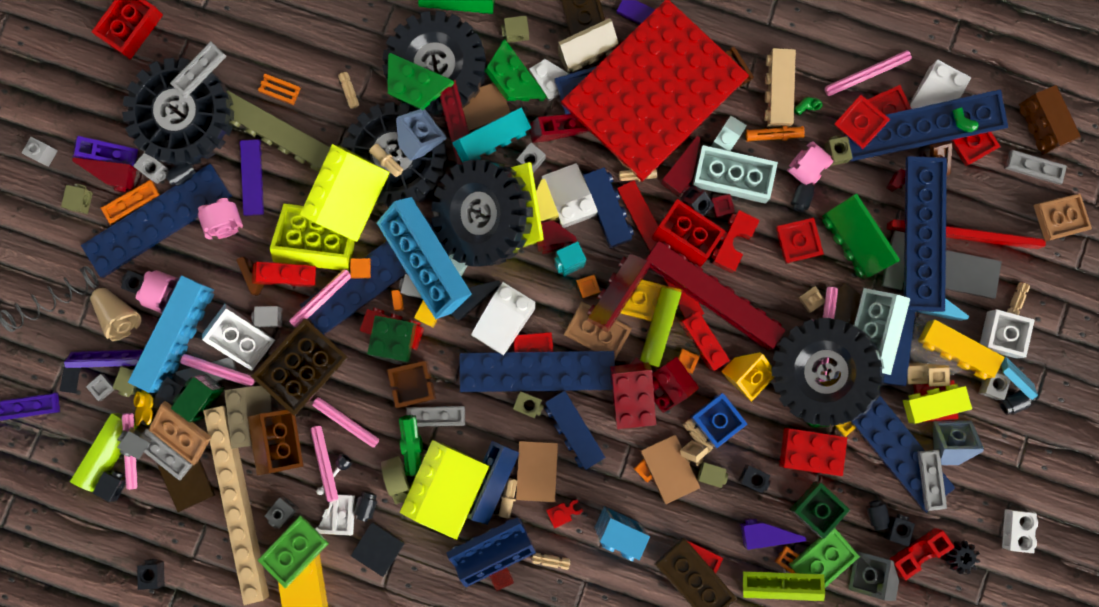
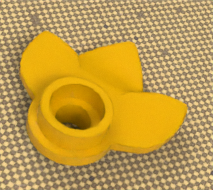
[134,390,154,426]

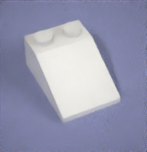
[910,60,971,109]
[541,163,598,228]
[471,282,535,356]
[202,304,275,371]

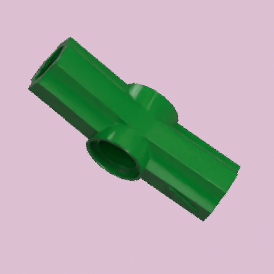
[399,415,423,476]

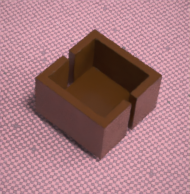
[387,361,436,408]

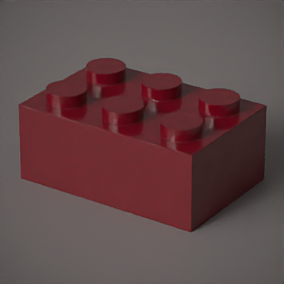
[610,362,656,429]

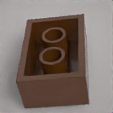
[1019,85,1081,155]
[247,410,304,475]

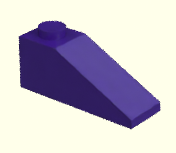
[72,136,138,167]
[740,518,806,550]

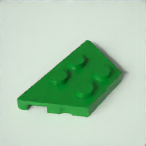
[485,40,547,101]
[388,53,454,110]

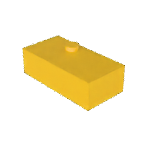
[278,554,328,607]

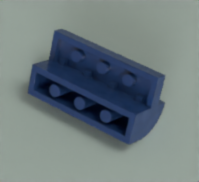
[446,517,536,587]

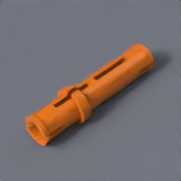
[746,126,805,142]

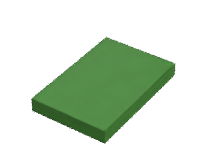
[258,515,329,588]
[789,528,860,588]

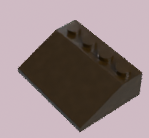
[251,319,349,416]

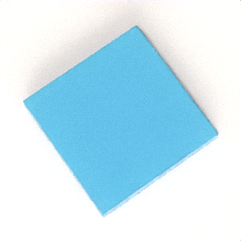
[1001,357,1038,400]

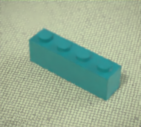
[452,107,531,163]

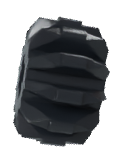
[945,540,981,574]

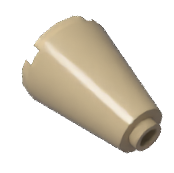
[90,288,141,341]

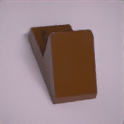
[923,140,952,175]
[236,256,264,296]

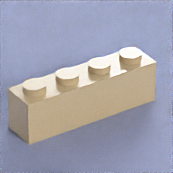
[764,48,796,128]

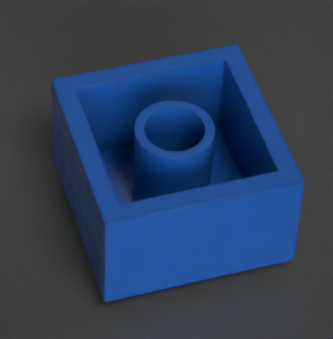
[690,393,747,448]

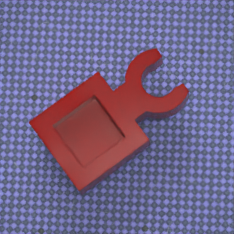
[546,499,583,529]

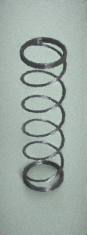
[0,266,99,332]

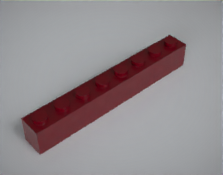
[645,241,786,351]

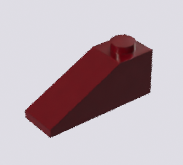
[529,114,590,143]
[661,136,700,197]
[72,158,137,193]

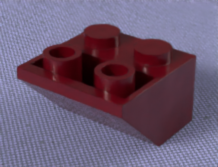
[537,221,577,254]
[652,357,699,413]

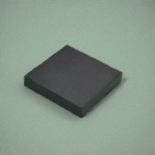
[351,522,405,577]

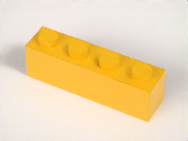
[918,319,1005,380]

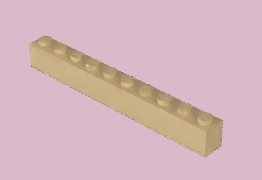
[203,406,269,605]

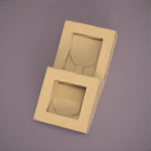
[907,363,950,387]

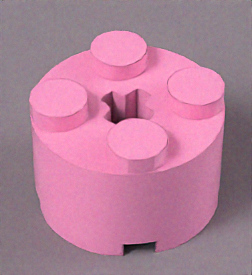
[787,141,833,185]
[198,198,243,239]
[136,270,179,313]

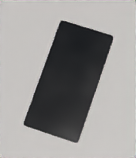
[60,358,80,393]

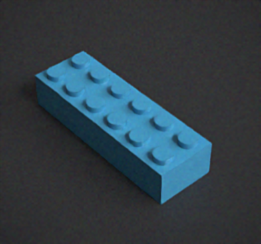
[377,197,472,320]
[128,276,214,393]
[594,506,650,561]

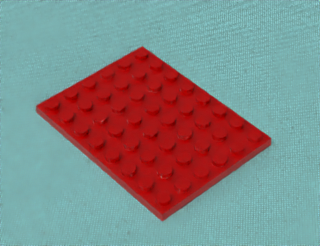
[561,0,749,182]

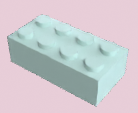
[692,145,778,203]
[855,288,910,375]

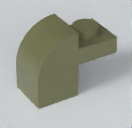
[381,456,411,505]

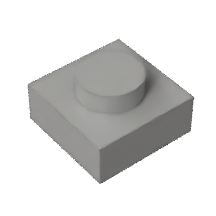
[86,374,115,401]

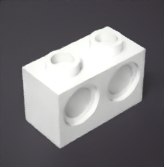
[1002,509,1038,553]

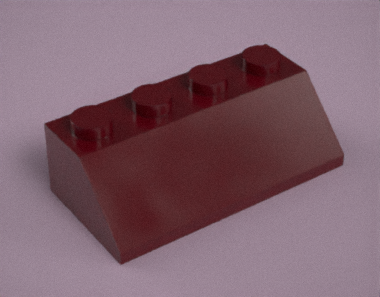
[587,254,651,333]

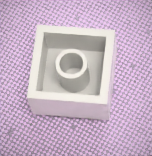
[980,310,1035,358]

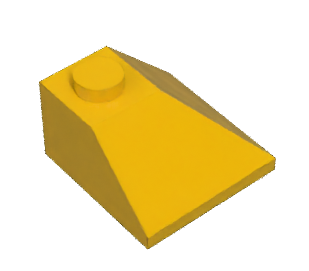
[721,352,774,402]

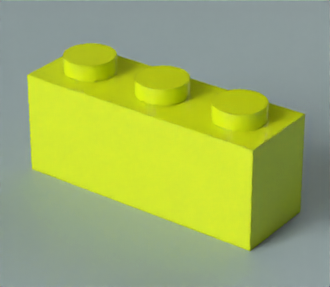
[902,384,972,424]

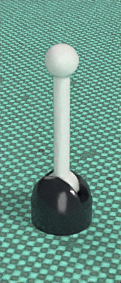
[316,453,353,495]

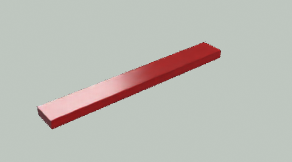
[617,180,704,318]
[886,219,1046,249]

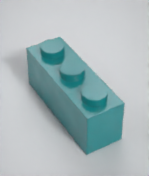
[554,242,586,276]

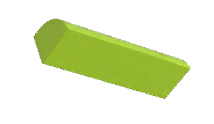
[640,287,682,367]
[70,413,138,492]
[743,571,825,601]

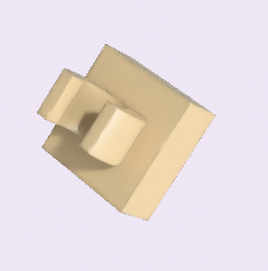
[798,286,825,313]
[680,440,708,466]

